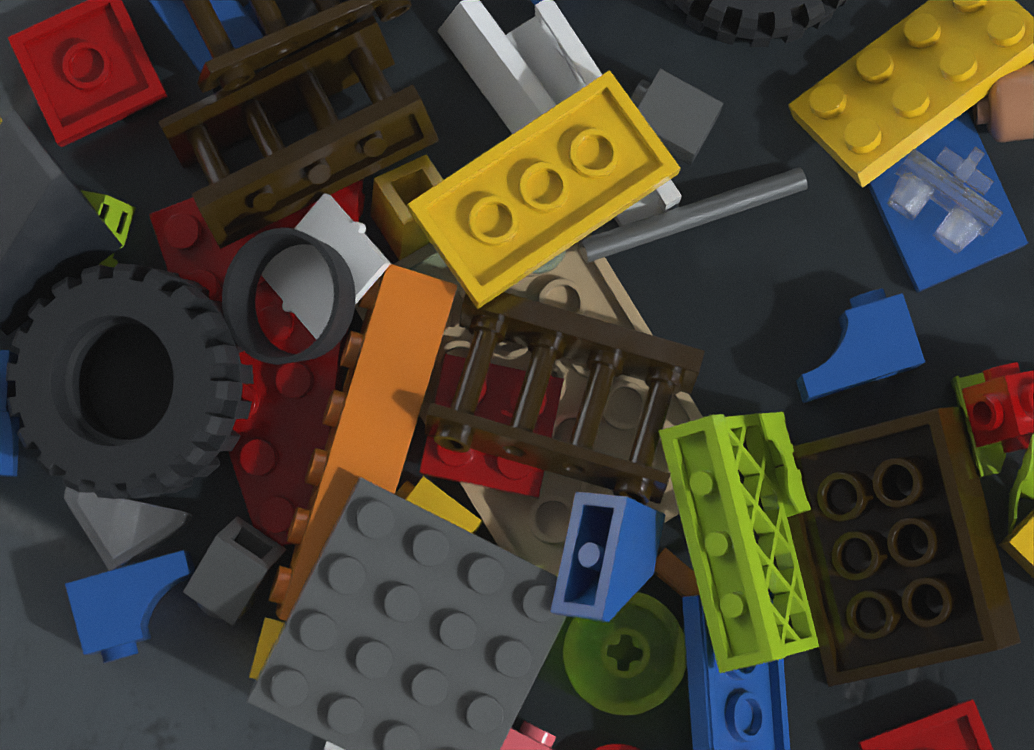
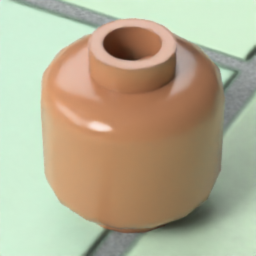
[972,60,1034,143]

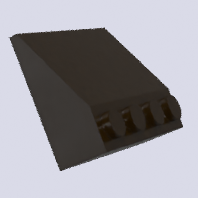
[775,407,1021,687]

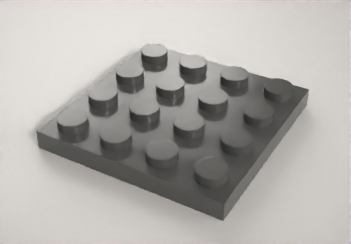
[246,476,567,750]

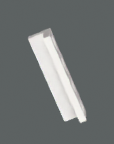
[506,0,682,227]

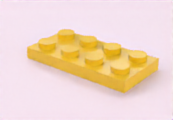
[788,0,1034,188]
[408,70,680,309]

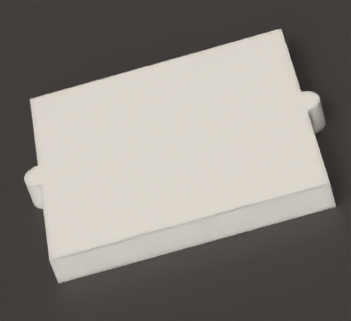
[261,193,391,340]

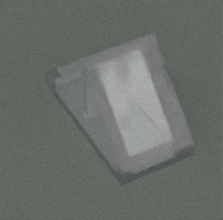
[64,487,193,571]

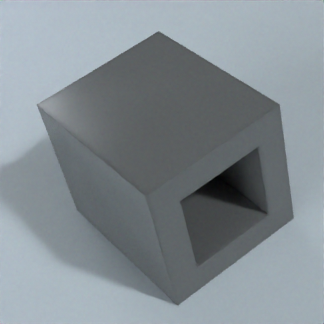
[630,68,723,166]
[183,516,287,626]

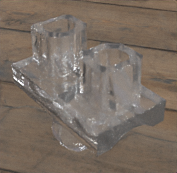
[887,146,1003,254]

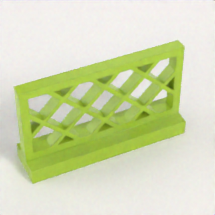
[659,413,819,673]

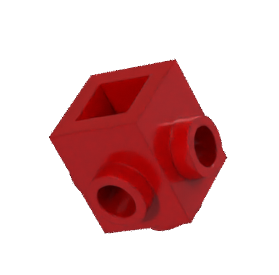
[961,362,1034,454]

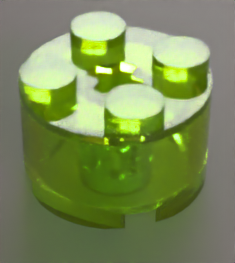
[562,592,687,715]

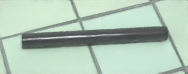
[579,167,808,263]

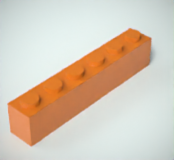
[269,264,458,621]

